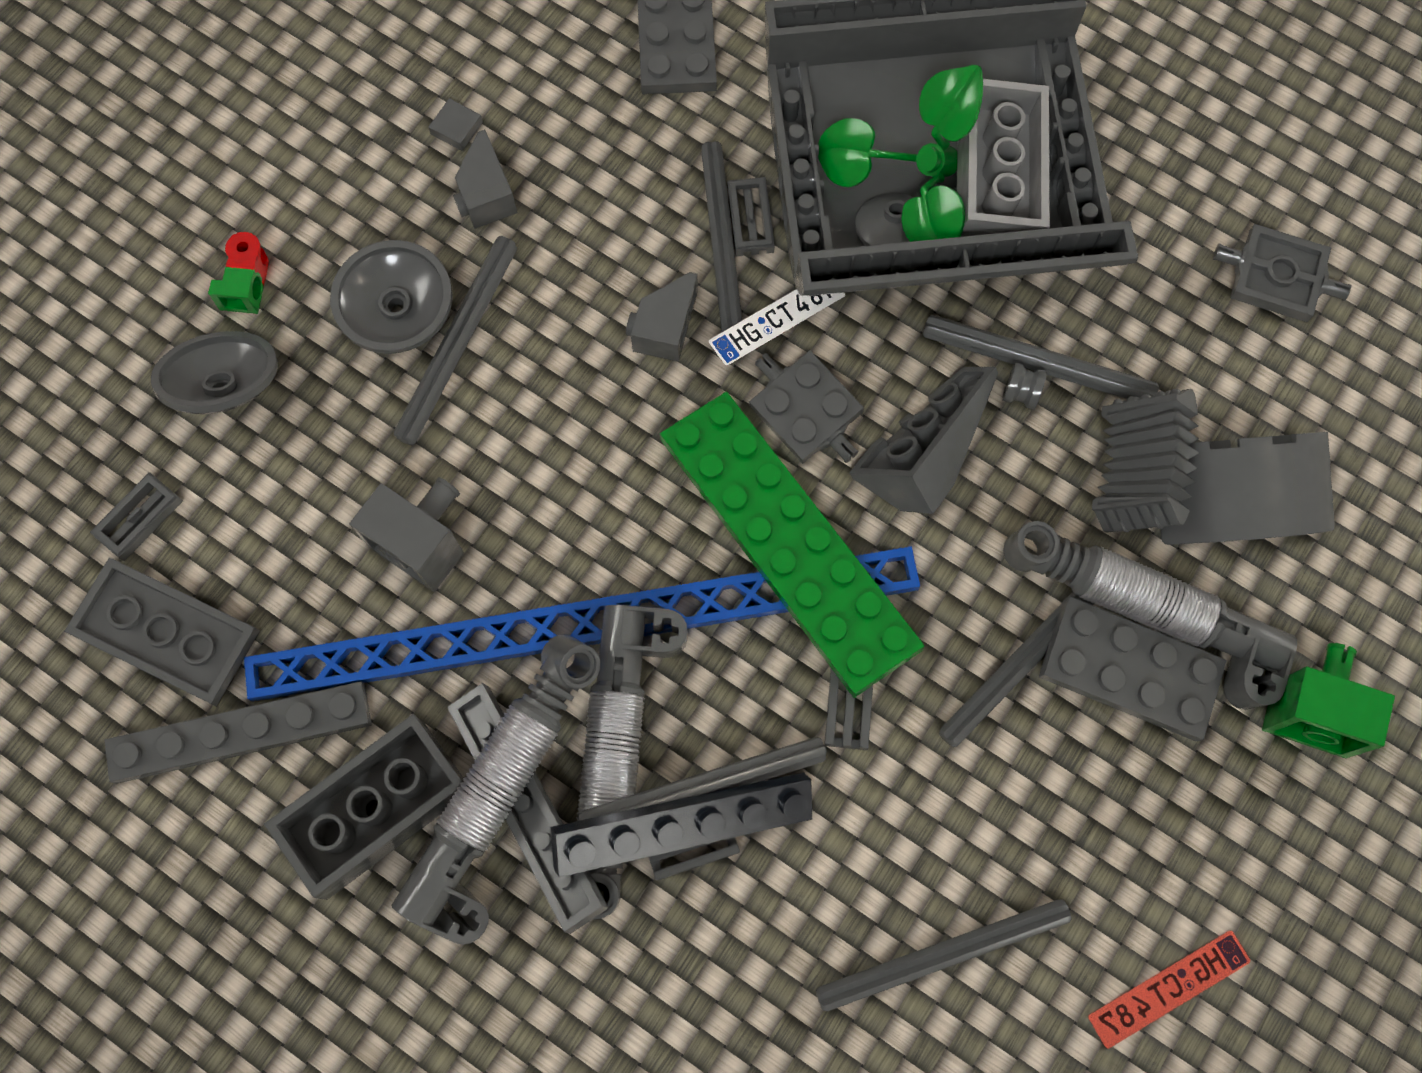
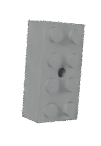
[957,79,1050,237]

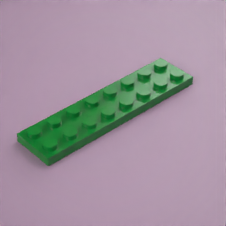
[660,391,925,698]

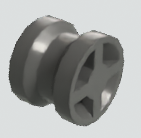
[1002,362,1047,410]

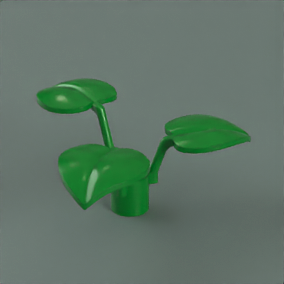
[818,65,983,242]

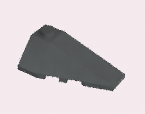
[849,367,998,514]

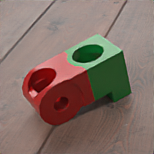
[208,232,269,314]

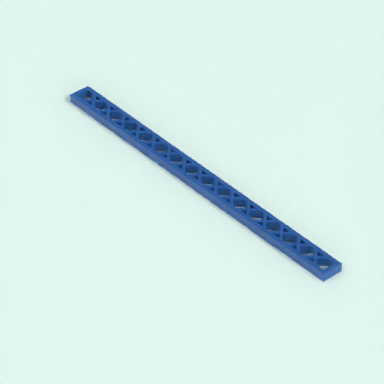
[244,546,920,702]

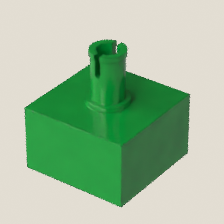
[1262,643,1395,759]

